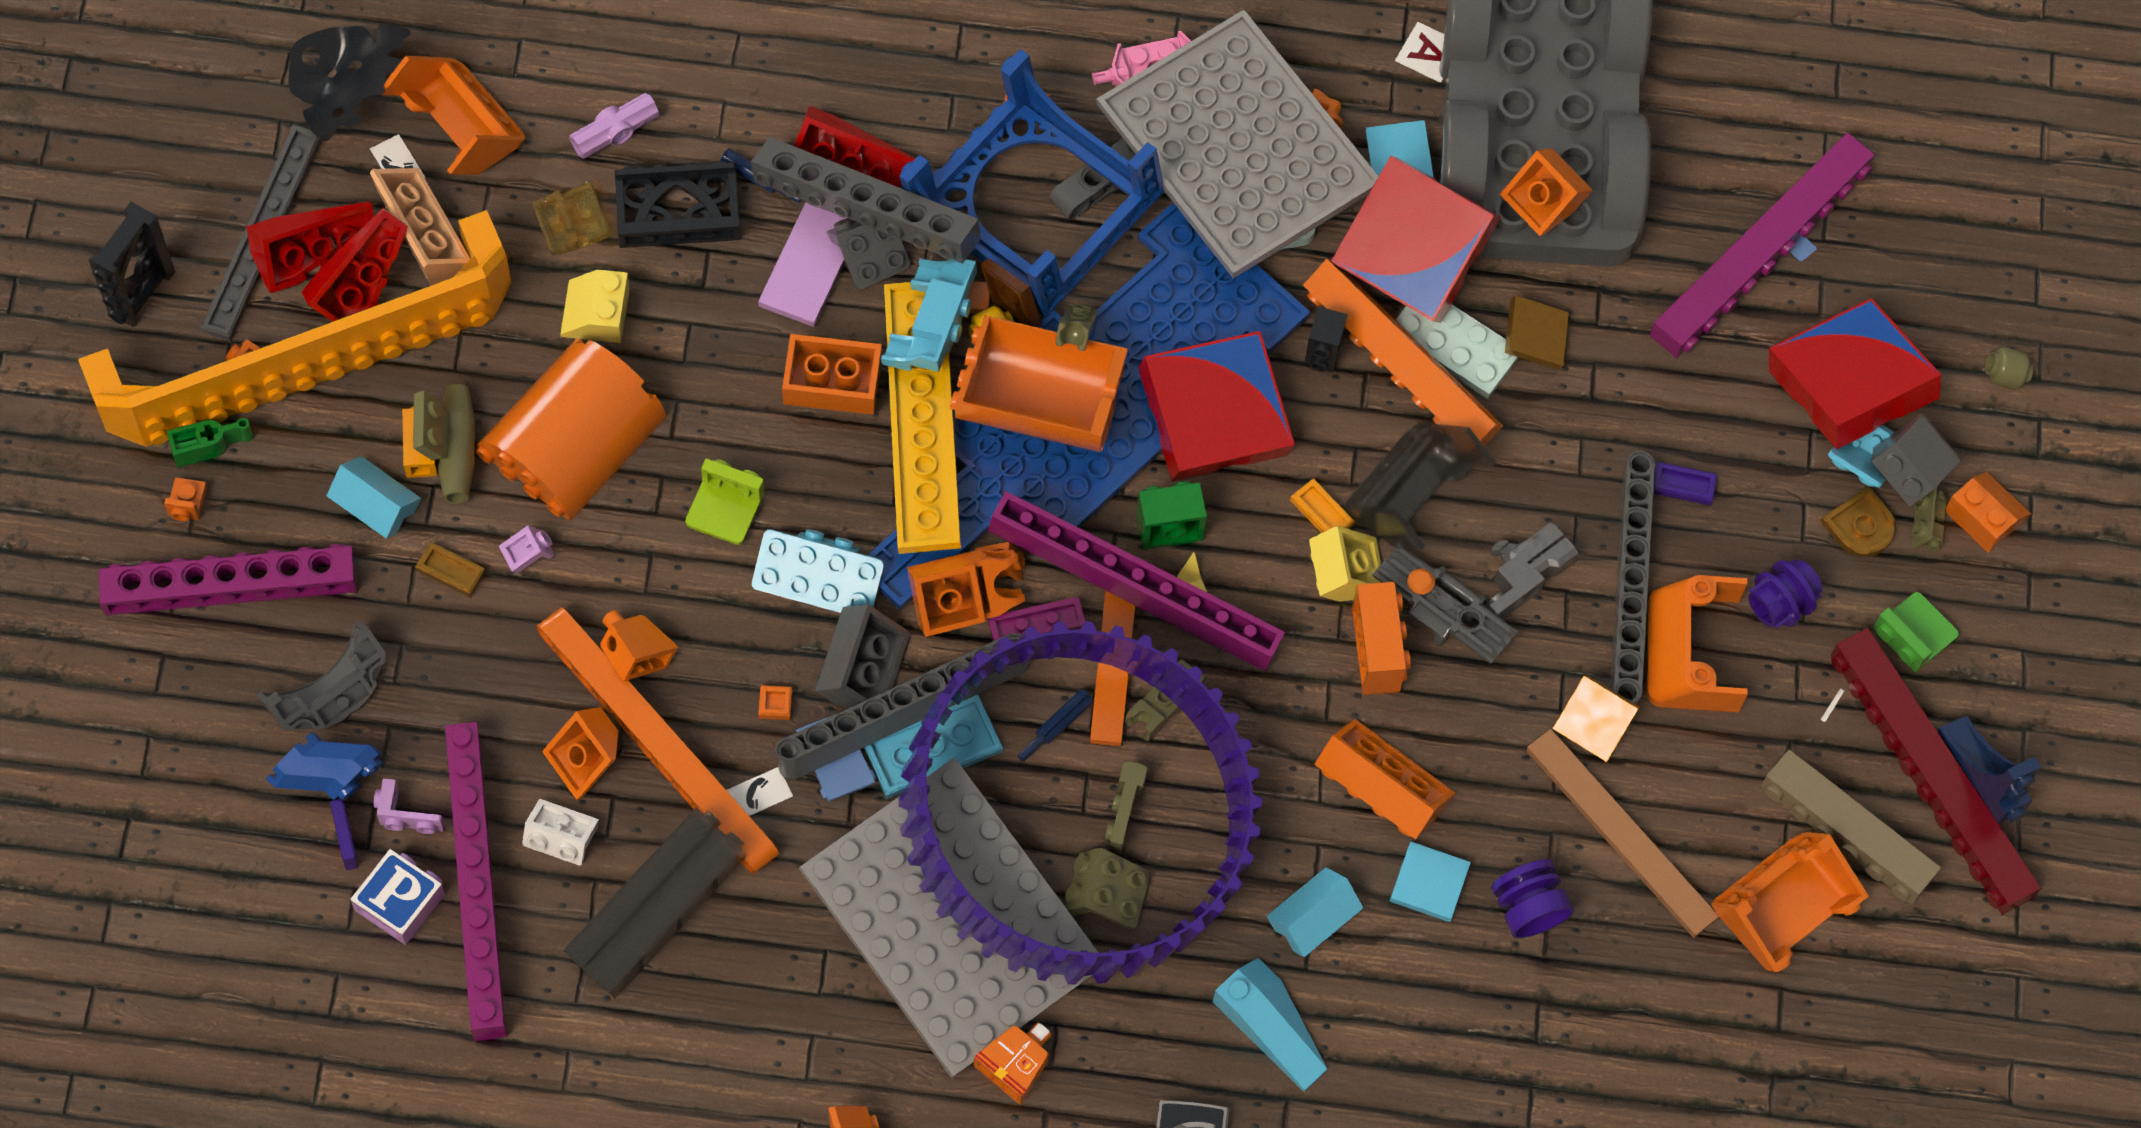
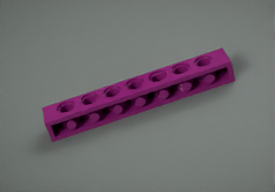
[99,544,357,615]

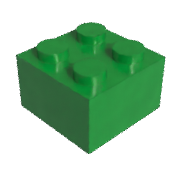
[1136,481,1207,550]

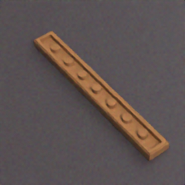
[1526,729,1719,938]

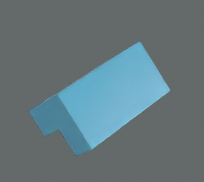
[326,456,421,539]
[1267,867,1363,957]

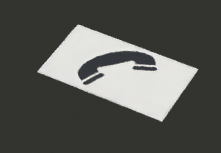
[370,134,426,178]
[726,767,793,816]

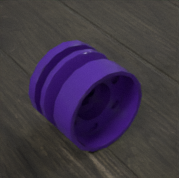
[1491,859,1575,939]

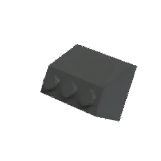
[815,604,911,708]

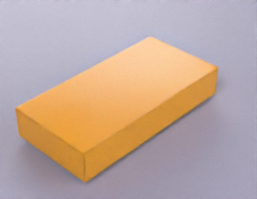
[1290,478,1355,533]

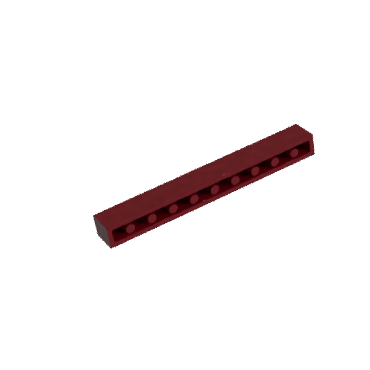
[1831,628,2041,915]

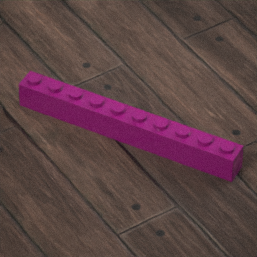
[1649,132,1875,359]
[988,491,1285,671]
[445,722,507,1041]

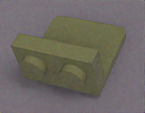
[1065,847,1150,929]

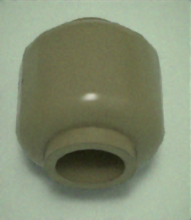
[1985,347,2033,390]

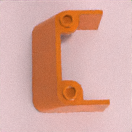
[382,55,525,175]
[1646,575,1748,713]

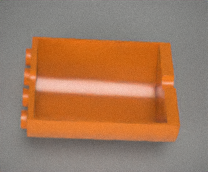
[950,315,1128,452]
[476,338,666,521]

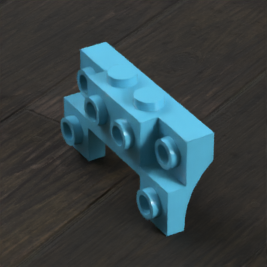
[881,258,977,372]

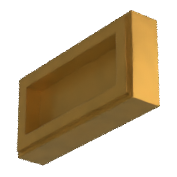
[415,542,486,598]

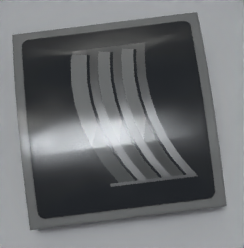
[1156,1100,1229,1128]

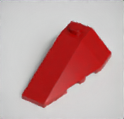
[793,105,916,187]
[246,201,374,293]
[301,208,408,322]

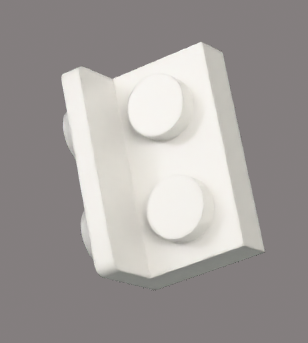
[522,799,599,865]

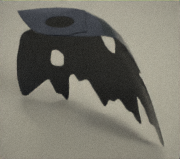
[289,24,411,141]

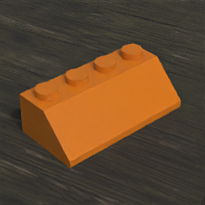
[1314,719,1456,839]

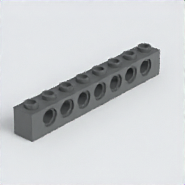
[751,137,981,264]

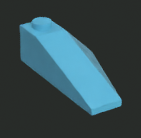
[1213,958,1327,1092]

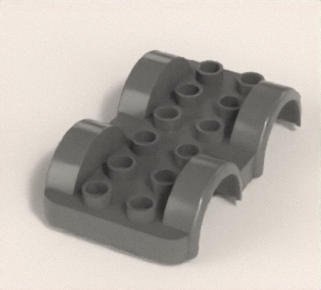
[1437,0,1653,267]

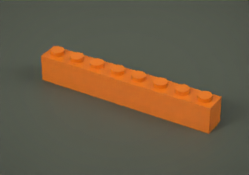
[1303,259,1503,452]

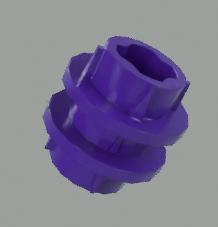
[1748,559,1823,629]

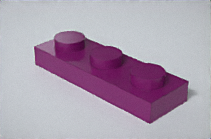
[988,596,1085,641]

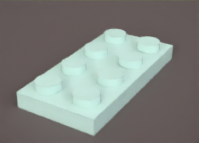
[1396,305,1519,399]

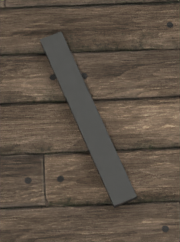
[200,124,321,341]

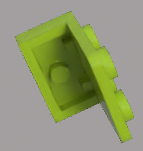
[685,458,765,545]

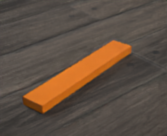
[1090,590,1135,747]

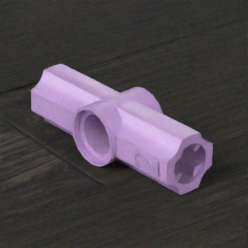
[569,92,659,159]

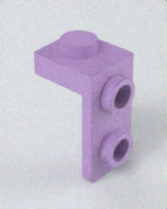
[374,779,444,834]

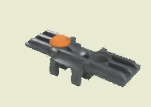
[1372,543,1518,664]

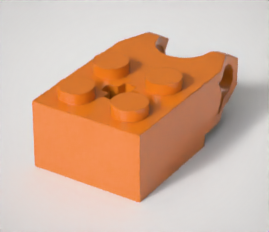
[907,549,1026,637]

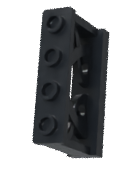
[614,161,740,248]
[88,202,176,327]

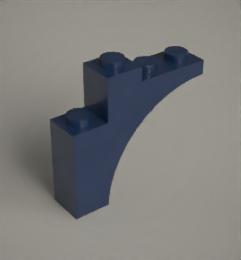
[1938,715,2041,824]

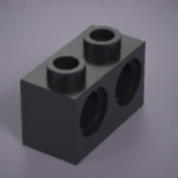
[1304,306,1348,372]

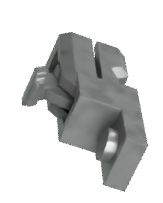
[1489,522,1578,620]

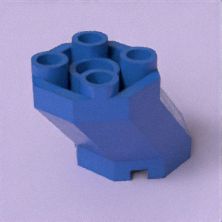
[266,732,383,800]

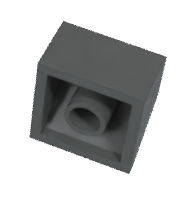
[1871,413,1961,507]

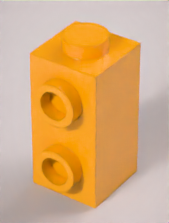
[402,406,438,478]

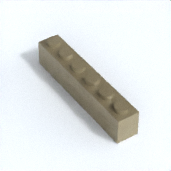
[1761,749,1941,905]

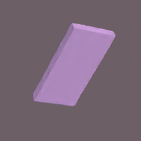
[758,202,846,327]

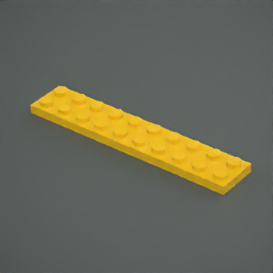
[884,282,961,554]

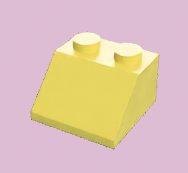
[560,270,630,343]
[1309,526,1381,602]

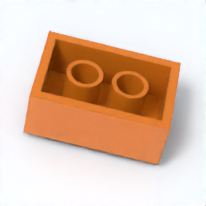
[782,334,882,415]
[1352,582,1410,695]

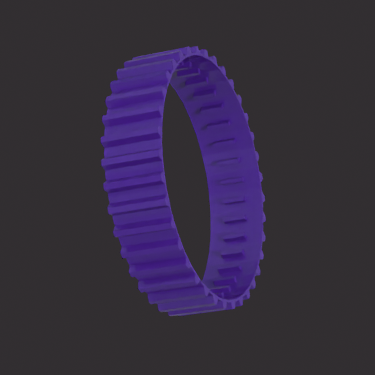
[898,621,1262,985]

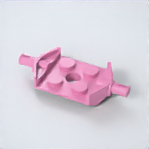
[1092,31,1191,86]

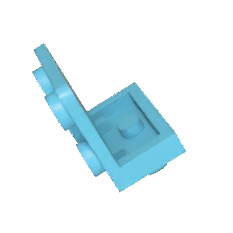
[1828,425,1895,488]

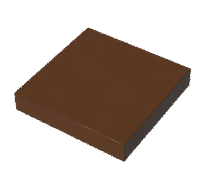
[981,258,1042,328]

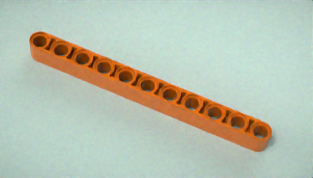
[536,607,779,875]

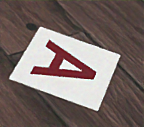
[1395,22,1444,83]

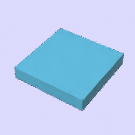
[1390,841,1471,922]

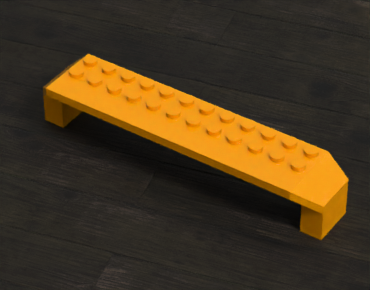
[78,210,512,447]

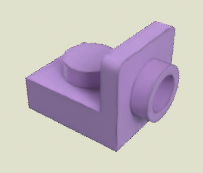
[499,526,555,573]

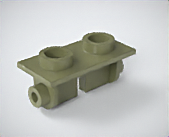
[1911,487,1947,551]

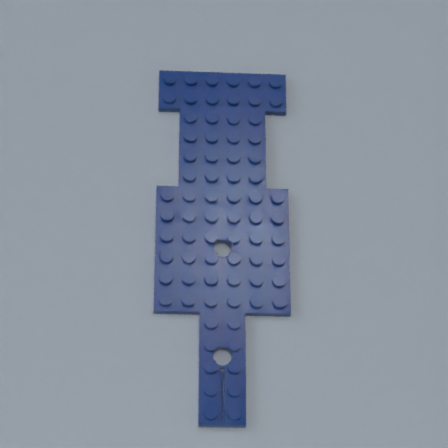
[868,203,1310,611]

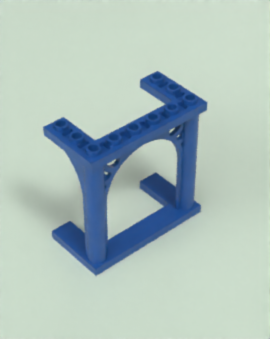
[899,49,1164,318]

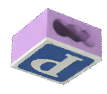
[350,849,445,945]

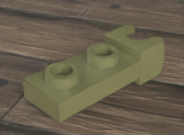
[1055,304,1098,351]
[1125,659,1205,741]
[1105,761,1148,855]

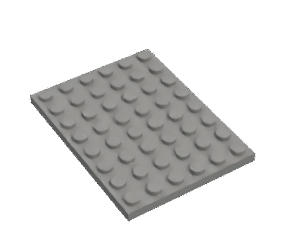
[1096,10,1379,279]
[799,757,1099,1078]

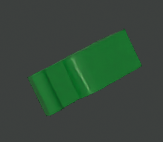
[167,418,254,468]

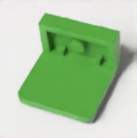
[1872,592,1958,673]

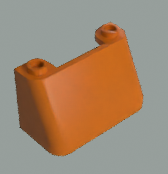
[1711,832,1869,972]

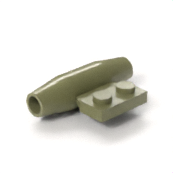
[413,384,475,504]

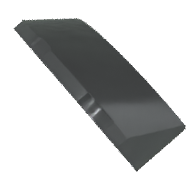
[256,620,386,731]

